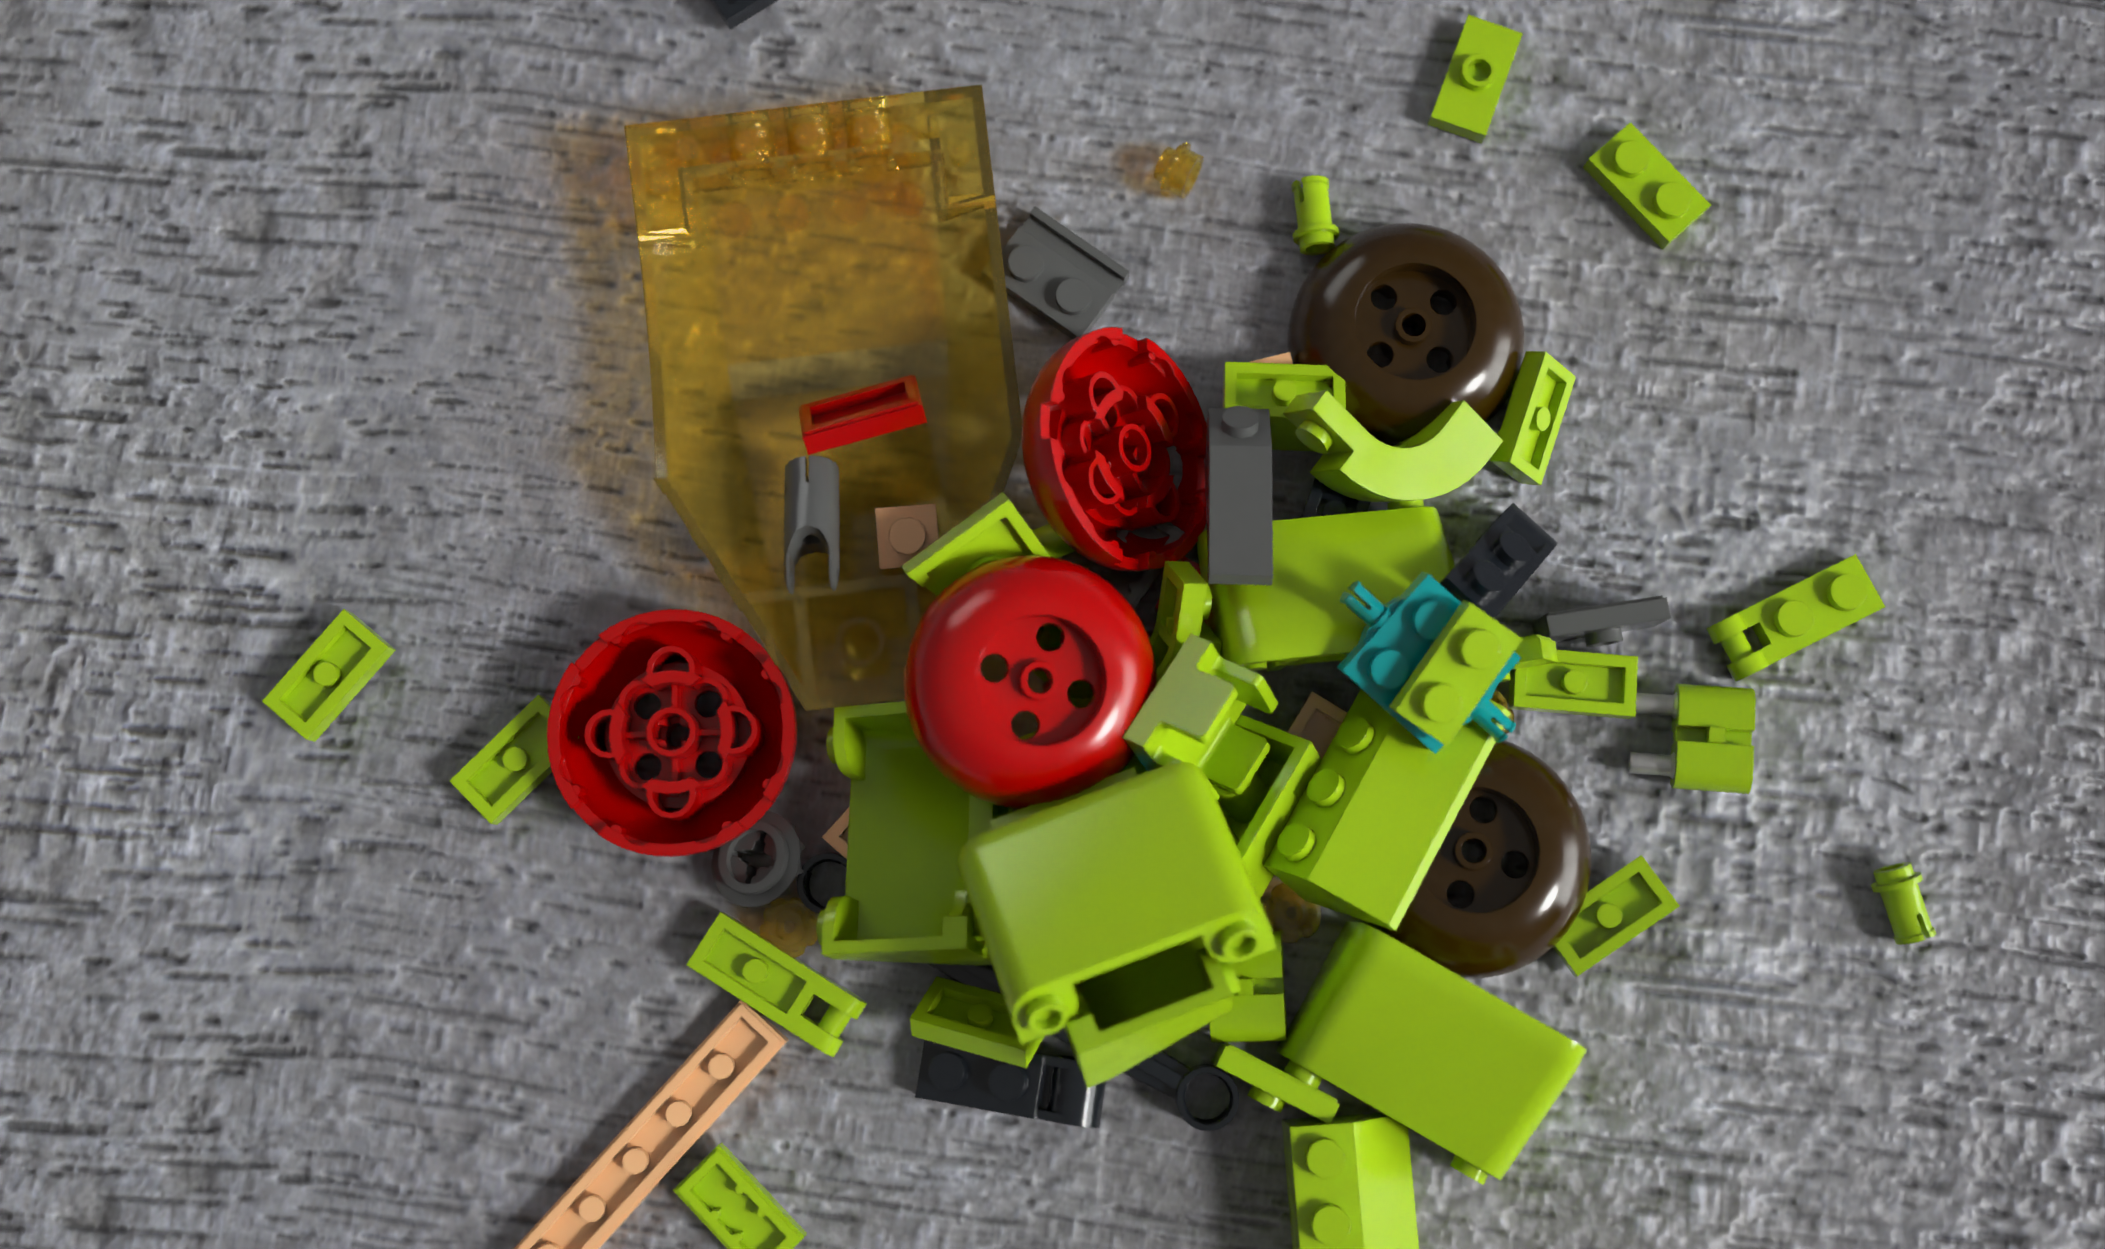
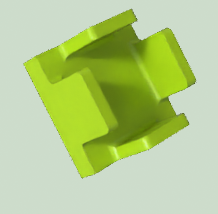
[1123,634,1279,800]

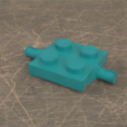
[1337,572,1521,754]

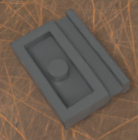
[985,206,1130,340]

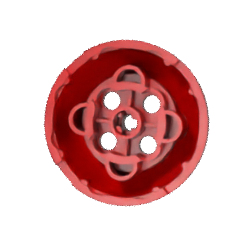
[1021,327,1207,572]
[903,555,1157,809]
[547,609,797,857]

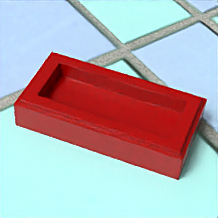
[798,375,927,455]

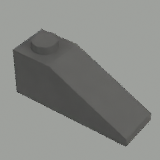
[1204,406,1273,585]

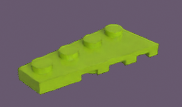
[901,492,1061,682]

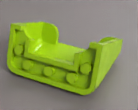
[1196,500,1455,672]
[816,701,1013,965]
[958,762,1276,1045]
[989,767,1241,1088]
[1276,922,1587,1185]

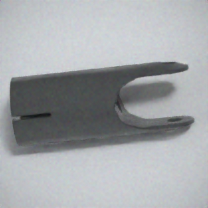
[784,456,840,595]

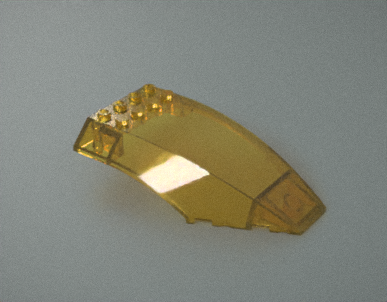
[624,84,1022,711]

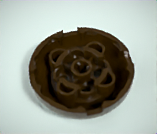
[1288,223,1524,446]
[1363,740,1592,979]

